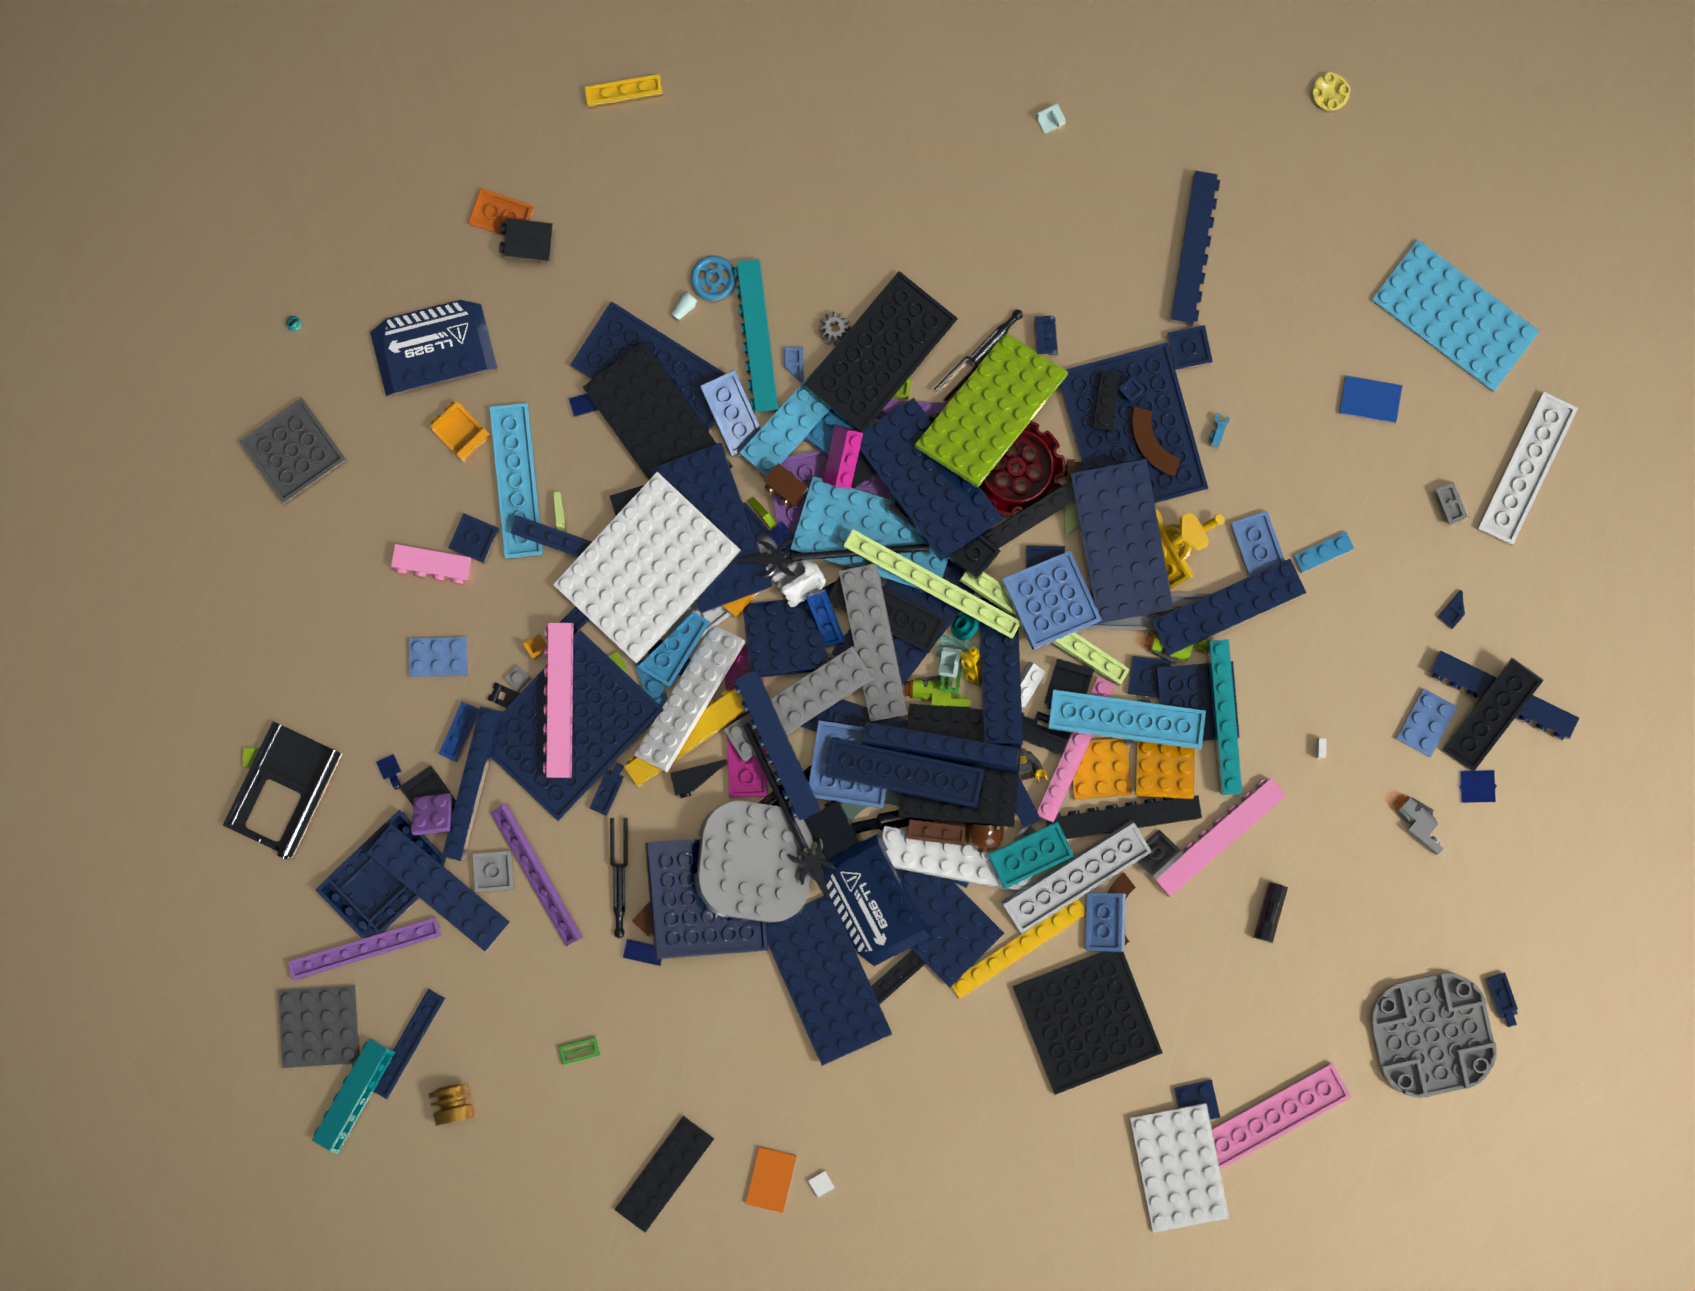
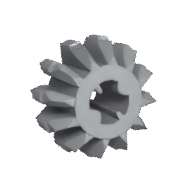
[819,311,851,344]

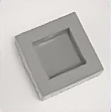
[504,665,532,692]

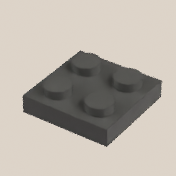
[1137,830,1184,880]

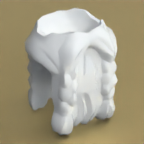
[772,560,826,607]

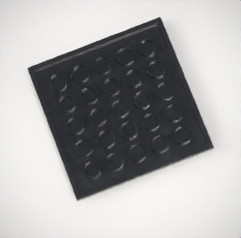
[898,703,1025,827]
[1013,951,1163,1095]

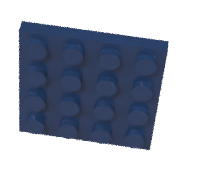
[743,599,827,677]
[1156,661,1240,741]

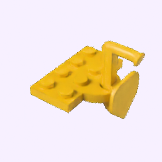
[1156,509,1224,590]

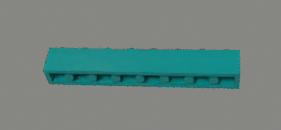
[734,259,778,414]
[1207,639,1242,795]

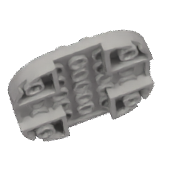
[694,801,813,923]
[1371,974,1497,1098]

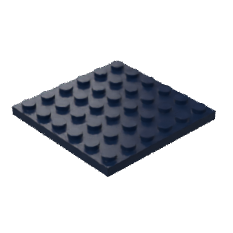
[645,839,768,960]

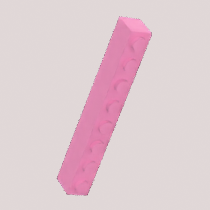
[543,623,574,778]
[1154,778,1286,897]

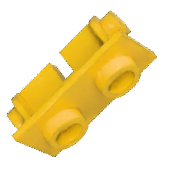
[959,647,982,686]

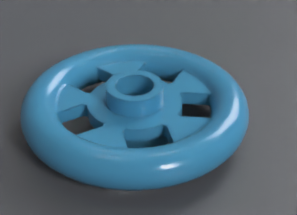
[691,255,736,301]

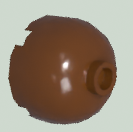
[966,823,1004,852]

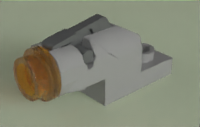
[1393,794,1444,855]

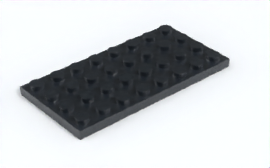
[803,271,958,432]
[583,342,734,480]

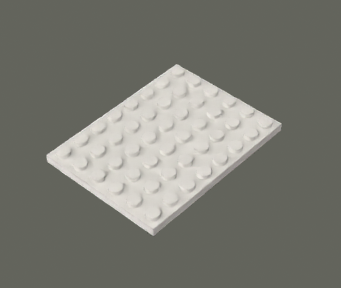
[553,472,741,663]

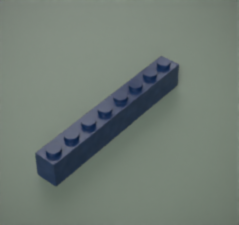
[1170,170,1220,326]
[1428,650,1579,741]
[733,669,821,821]
[442,706,502,861]
[863,722,1020,772]

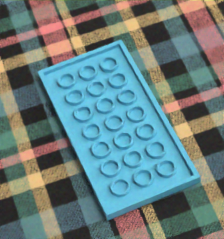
[1372,240,1540,392]
[790,476,948,591]

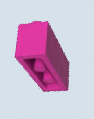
[823,426,863,489]

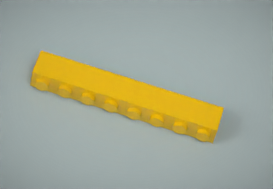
[624,689,746,787]

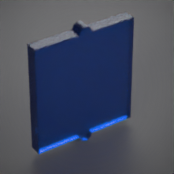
[1459,770,1497,803]

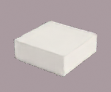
[1317,738,1327,759]
[808,1171,835,1197]

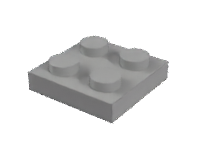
[472,851,514,892]

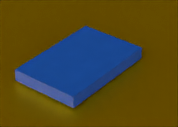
[1339,376,1402,423]

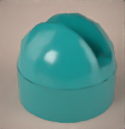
[286,316,302,331]

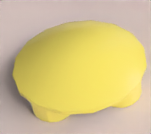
[1312,72,1351,111]

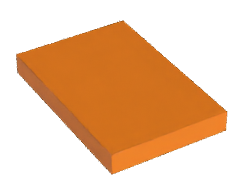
[468,188,534,236]
[745,1147,797,1213]

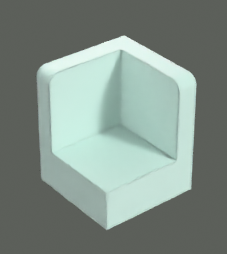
[1036,104,1066,133]
[938,647,962,678]

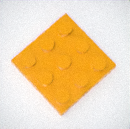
[1072,738,1132,800]
[1135,741,1195,799]

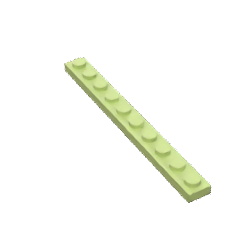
[843,529,1020,639]
[960,572,1130,686]

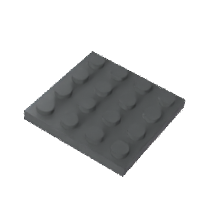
[239,398,346,504]
[278,986,360,1068]

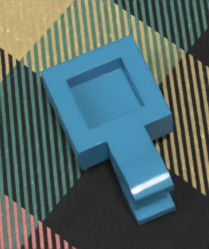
[1209,413,1230,449]

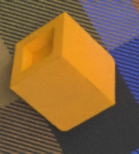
[522,633,547,660]

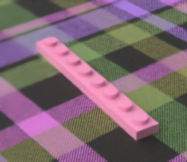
[1037,677,1116,823]

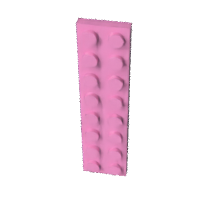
[1212,1063,1351,1170]

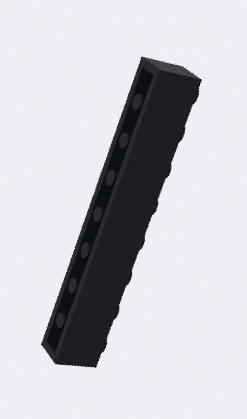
[1045,795,1202,839]

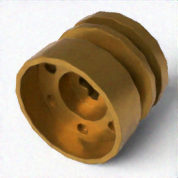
[428,1084,475,1126]

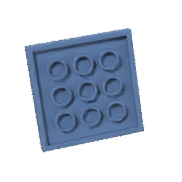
[1001,551,1102,650]
[809,721,886,809]

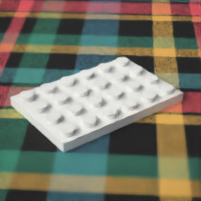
[1130,1103,1230,1232]

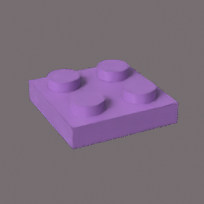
[411,793,453,835]

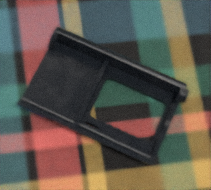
[223,721,342,860]

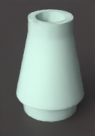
[671,291,698,320]

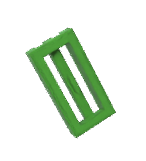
[940,666,961,693]
[558,1037,601,1065]

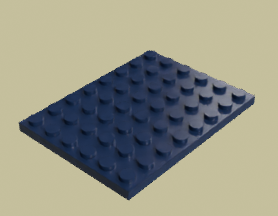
[1060,342,1209,504]
[491,630,663,821]

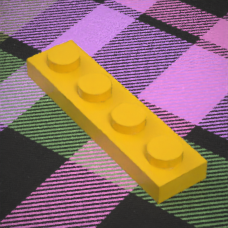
[585,74,663,107]

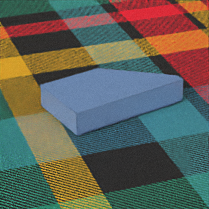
[784,347,804,383]

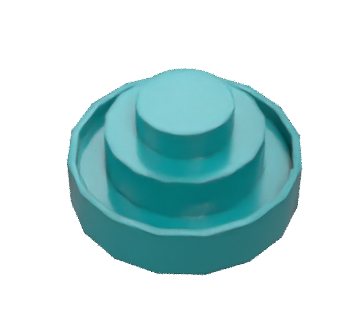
[952,613,979,641]

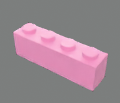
[391,544,472,584]

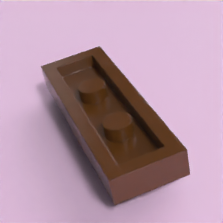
[906,819,966,846]

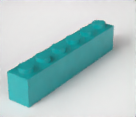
[312,1038,395,1154]

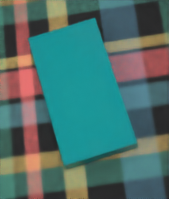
[988,822,1074,889]

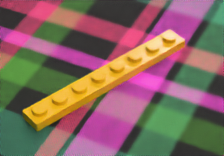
[951,899,1086,999]

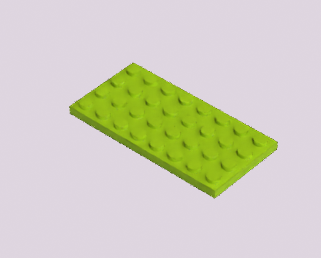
[915,333,1068,487]

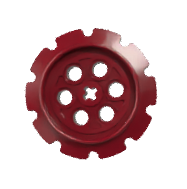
[979,421,1065,517]

